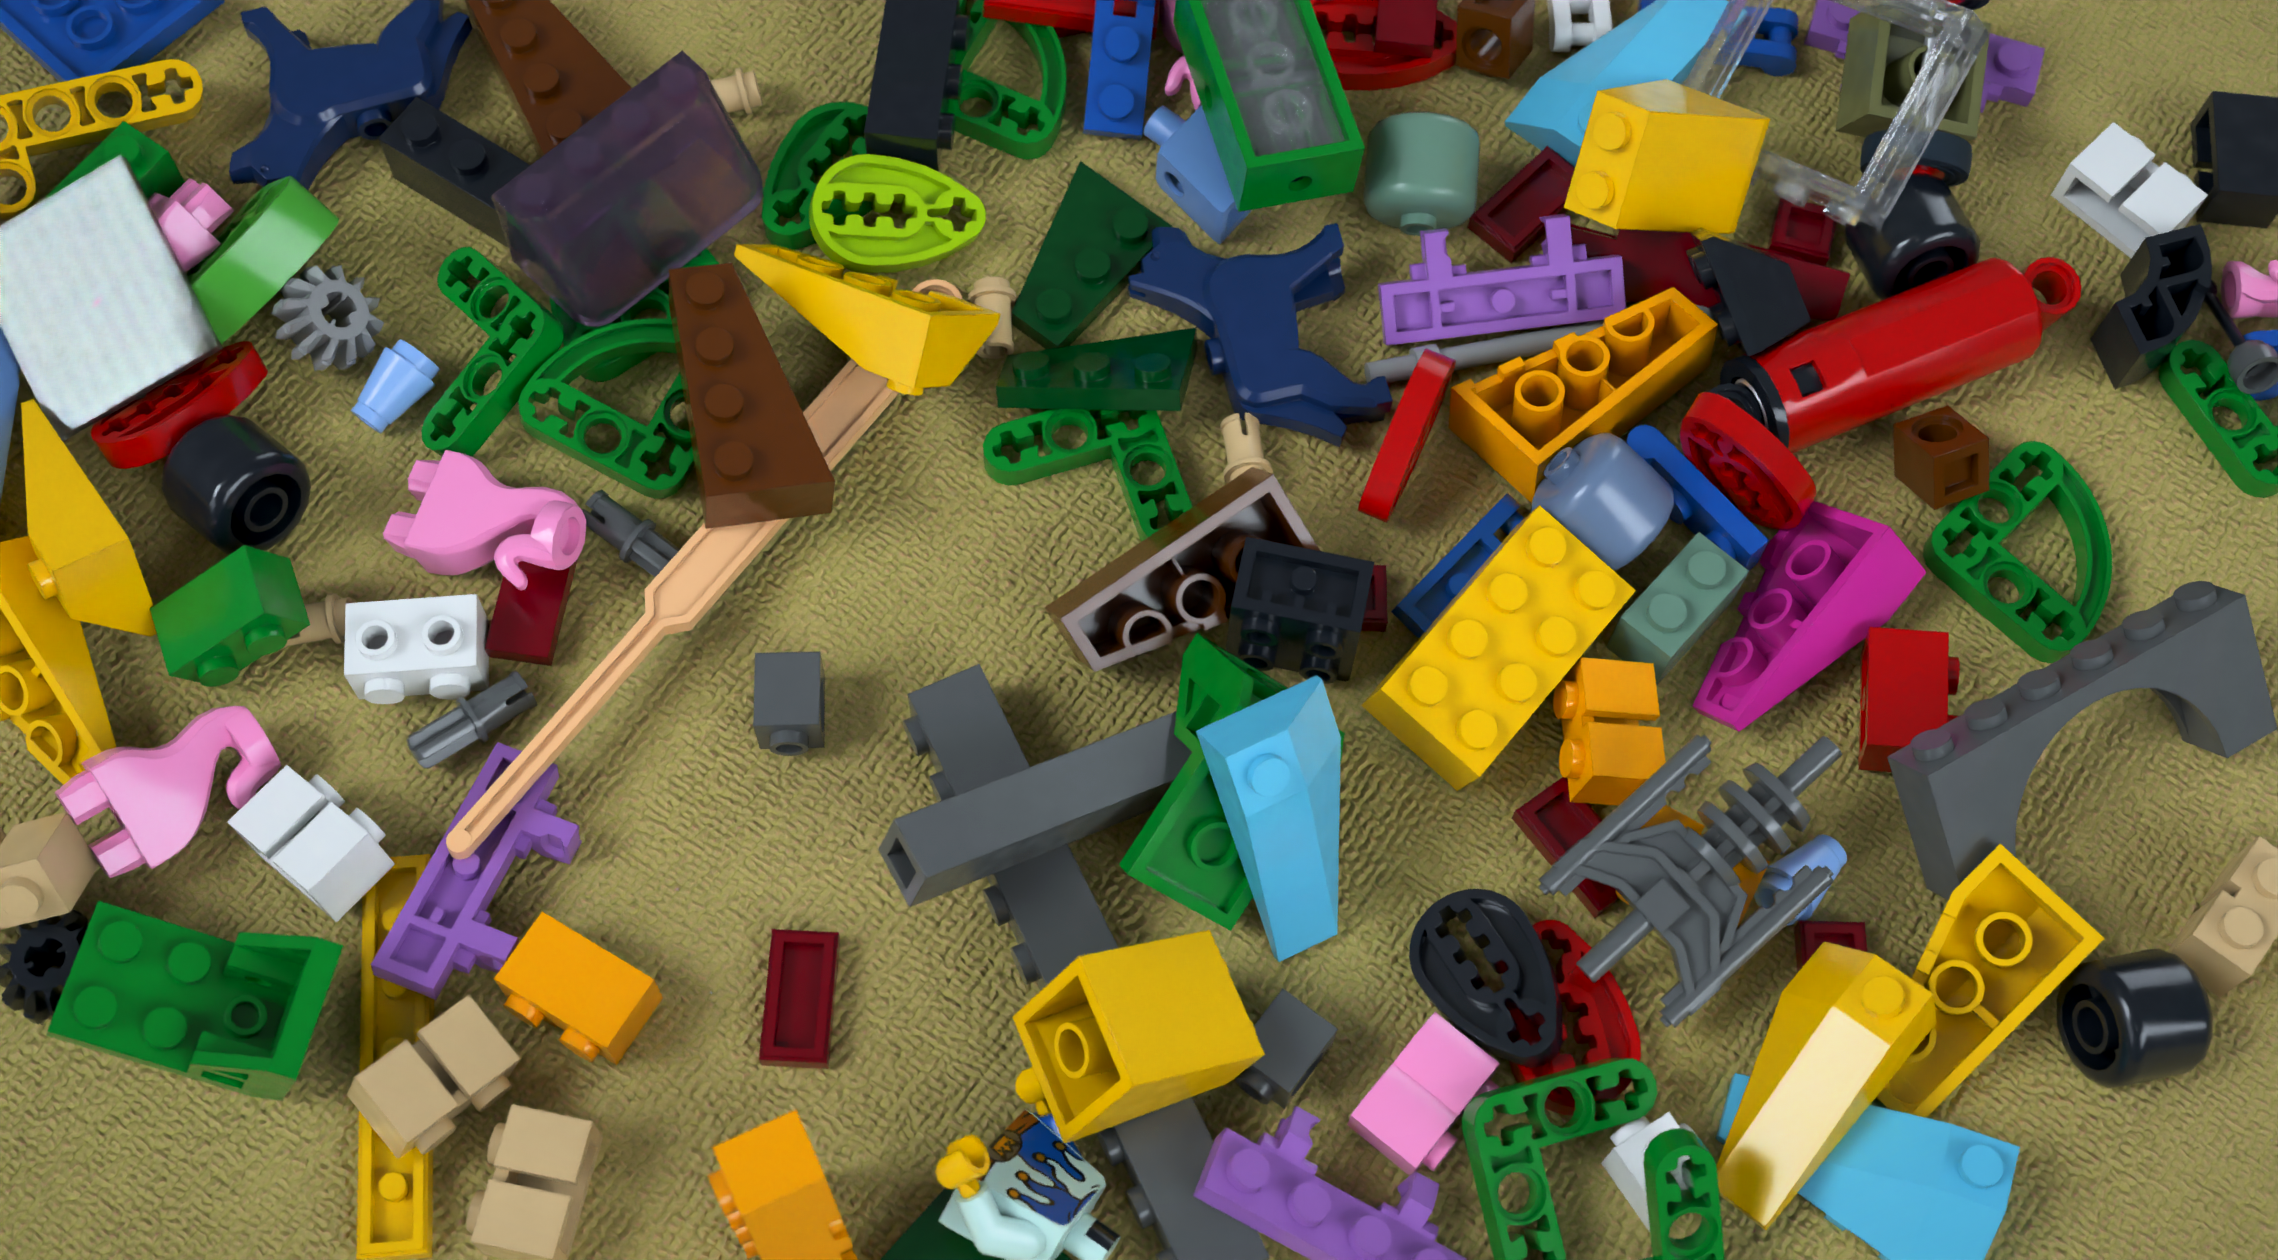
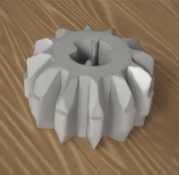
[271,265,385,371]

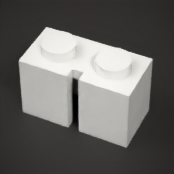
[2051,122,2208,258]
[227,765,395,923]

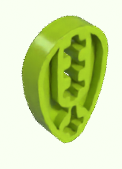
[809,154,986,273]

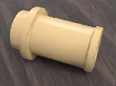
[685,67,763,122]
[968,277,1016,359]
[1220,413,1273,483]
[282,593,353,649]

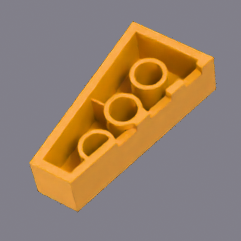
[1449,287,1718,503]
[708,1109,858,1260]

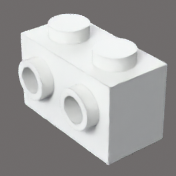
[344,594,489,704]

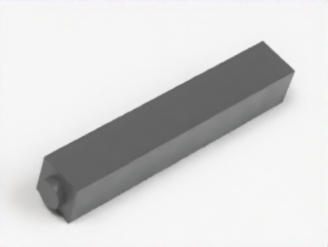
[878,711,1192,907]

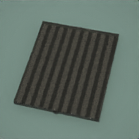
[0,155,223,441]

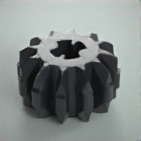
[0,910,88,1025]

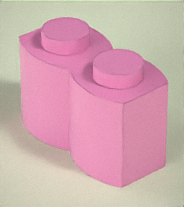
[1347,1012,1500,1176]

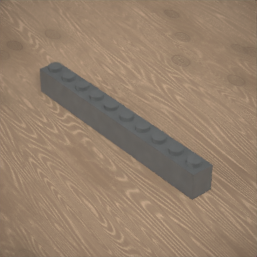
[902,664,1270,1260]

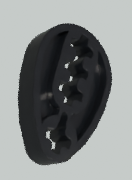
[1409,889,1563,1068]

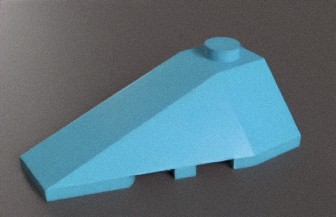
[1505,0,1739,167]
[1196,675,1341,962]
[1716,1073,2020,1260]

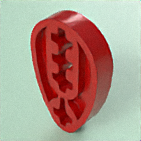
[1310,0,1457,91]
[91,341,268,469]
[1358,348,1456,523]
[1680,392,1816,530]
[1509,920,1641,1116]

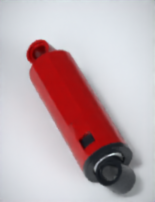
[1708,257,2082,453]

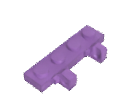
[1804,0,2045,113]
[1378,214,1626,346]
[371,742,582,1000]
[1193,1106,1467,1260]

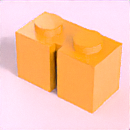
[1553,657,1666,806]
[494,911,663,1065]

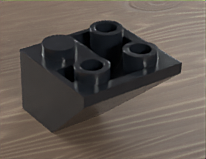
[1686,228,1811,357]

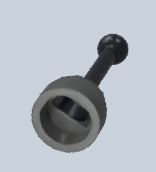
[2203,280,2278,394]

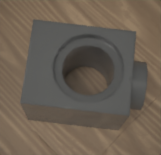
[753,652,825,756]
[1235,989,1338,1109]

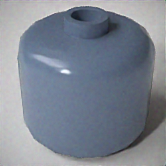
[1531,433,1674,571]

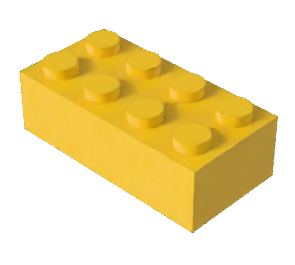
[1361,505,1636,791]

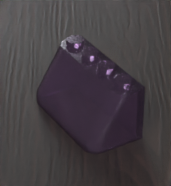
[491,51,763,327]

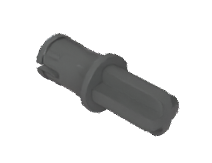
[582,490,680,577]
[406,671,537,769]

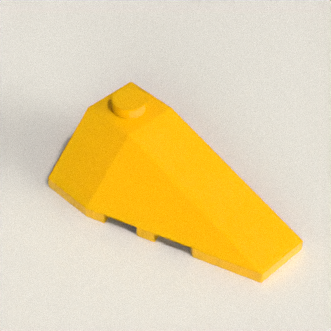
[1717,942,1936,1231]

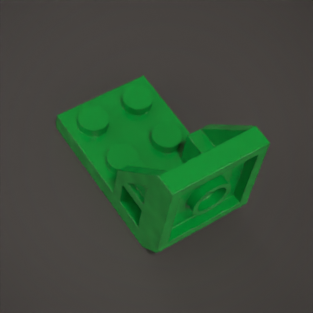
[1119,633,1345,931]
[46,901,344,1101]

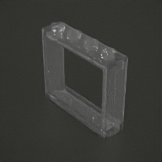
[1683,0,1990,230]

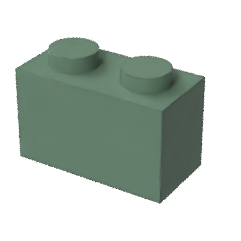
[1607,532,1749,686]

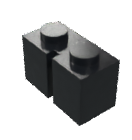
[2191,91,2278,229]

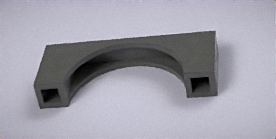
[1887,580,2277,900]

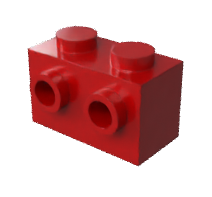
[1858,627,1960,772]

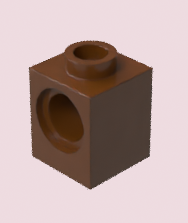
[1456,0,1535,79]
[1893,405,1989,510]

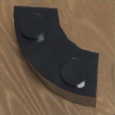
[2090,224,2212,390]

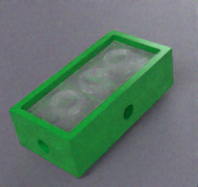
[1173,0,1365,212]

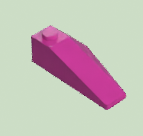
[1692,500,1926,732]

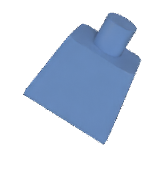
[1144,105,1252,245]

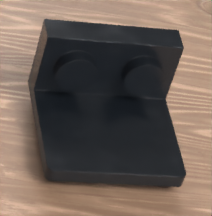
[1226,537,1374,684]

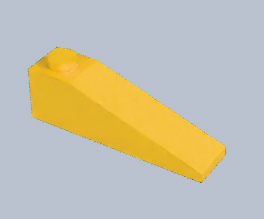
[734,244,1000,396]
[21,399,157,637]
[0,536,117,785]
[1876,844,2105,1118]

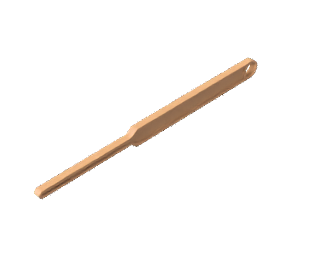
[446,279,963,860]

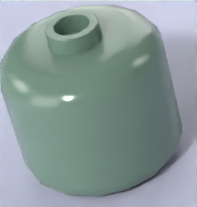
[1363,112,1480,236]

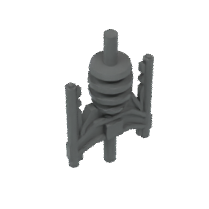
[1538,734,1842,1028]

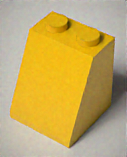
[1564,79,1771,234]
[1012,930,1265,1143]

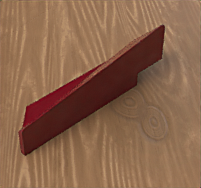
[1570,223,1851,320]

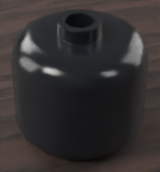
[1845,173,1980,301]
[162,415,311,554]
[2056,949,2213,1088]

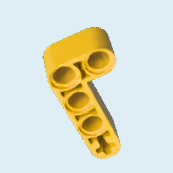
[0,59,203,222]

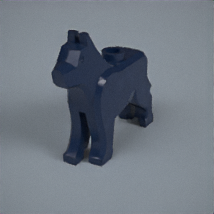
[229,0,473,190]
[1128,223,1393,447]

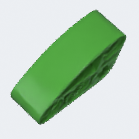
[156,176,339,351]

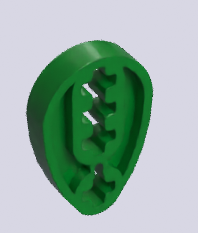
[762,102,872,250]

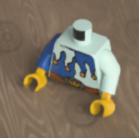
[936,1067,1121,1260]

